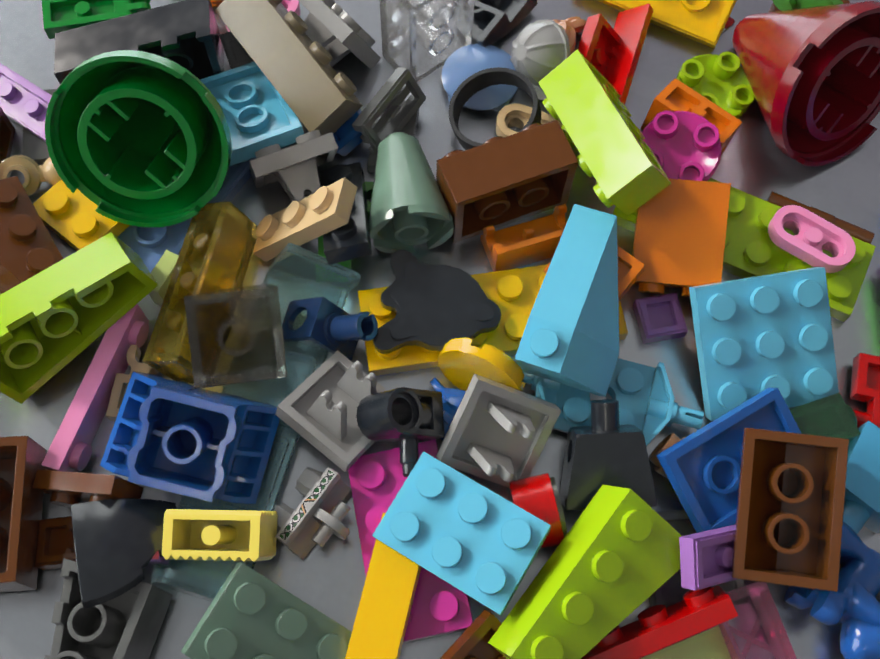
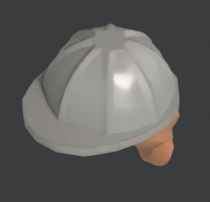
[510,16,586,100]

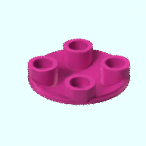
[642,110,721,181]

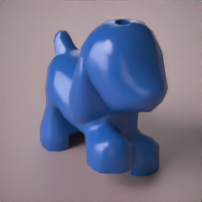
[784,522,880,659]

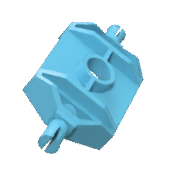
[522,358,704,447]

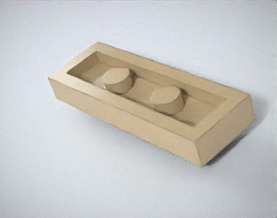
[253,177,358,262]

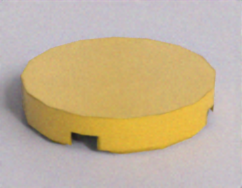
[438,337,526,392]

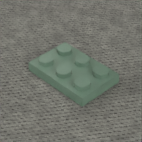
[181,561,352,659]

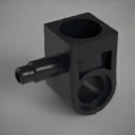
[356,387,445,477]

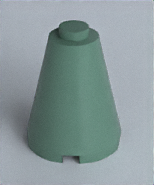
[369,132,454,254]

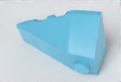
[515,204,620,397]

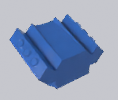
[100,371,280,504]

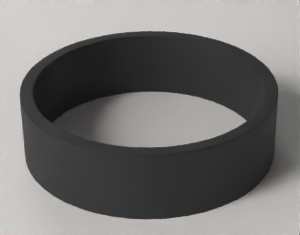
[449,67,542,150]

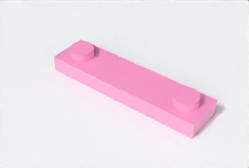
[41,304,149,472]

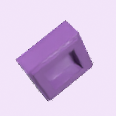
[632,293,688,344]

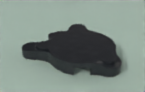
[373,250,501,354]

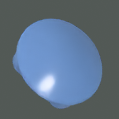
[442,44,518,111]

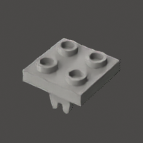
[298,0,381,69]
[250,130,338,202]
[275,350,388,472]
[436,373,561,488]

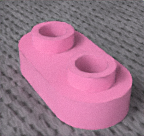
[768,205,856,273]

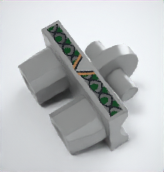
[274,467,352,560]

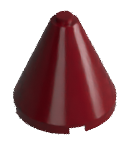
[732,1,880,167]

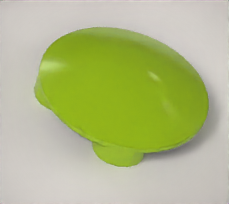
[676,51,755,119]

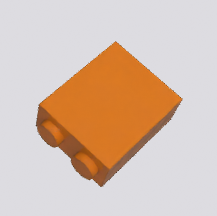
[632,179,731,297]

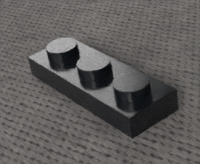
[320,162,372,265]

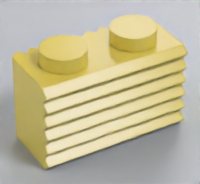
[162,509,278,562]

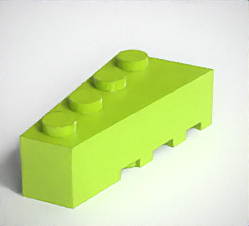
[488,485,682,659]

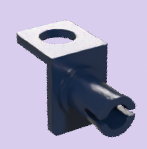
[278,297,378,361]

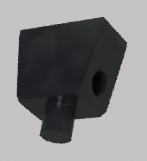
[560,399,657,510]

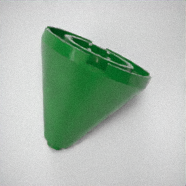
[45,50,232,228]

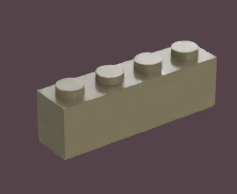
[214,0,363,135]

